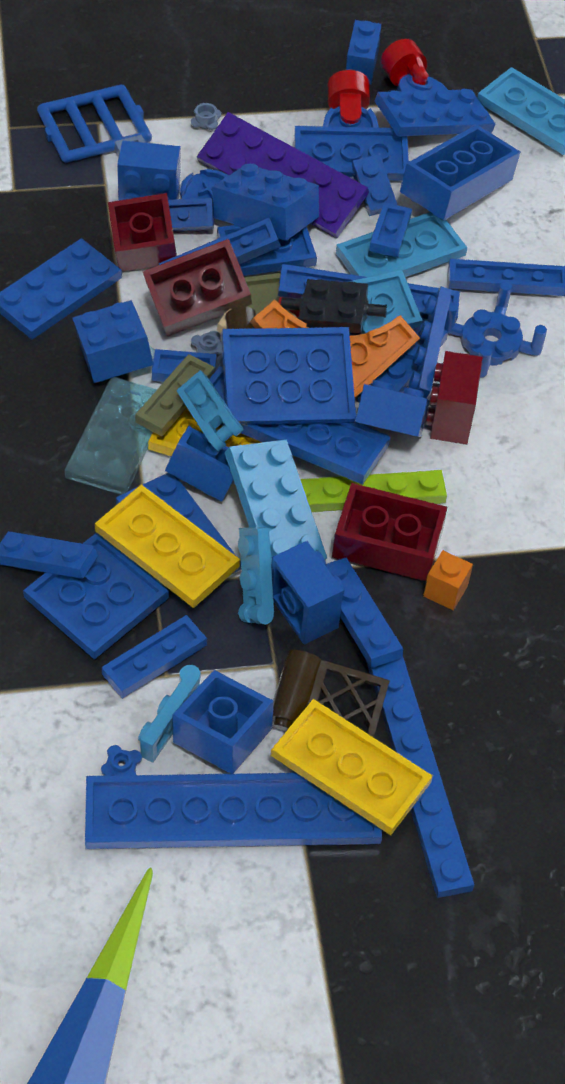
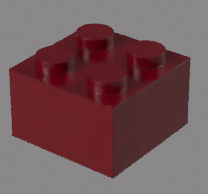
[108,193,177,271]
[426,351,483,445]

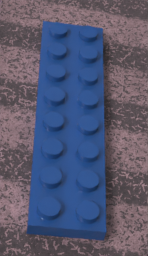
[85,773,382,849]

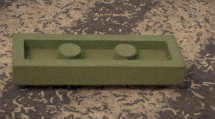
[135,354,215,436]

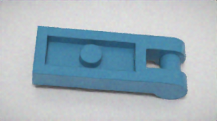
[176,370,244,451]
[238,527,274,625]
[138,665,201,763]

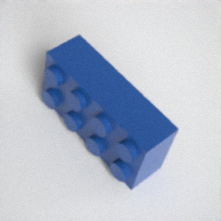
[400,124,521,220]

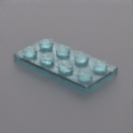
[65,377,157,495]

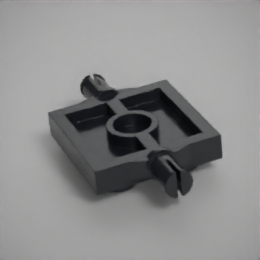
[281,279,387,333]

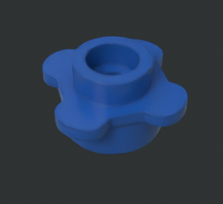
[101,745,142,776]

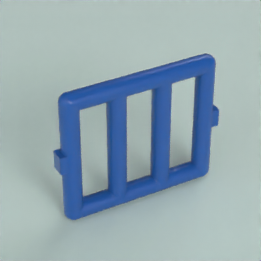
[37,85,152,163]

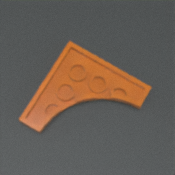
[250,299,420,397]

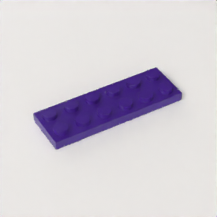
[196,112,369,238]

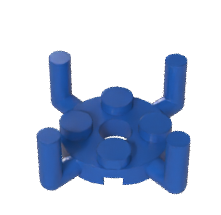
[444,282,547,378]

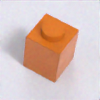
[423,550,473,611]

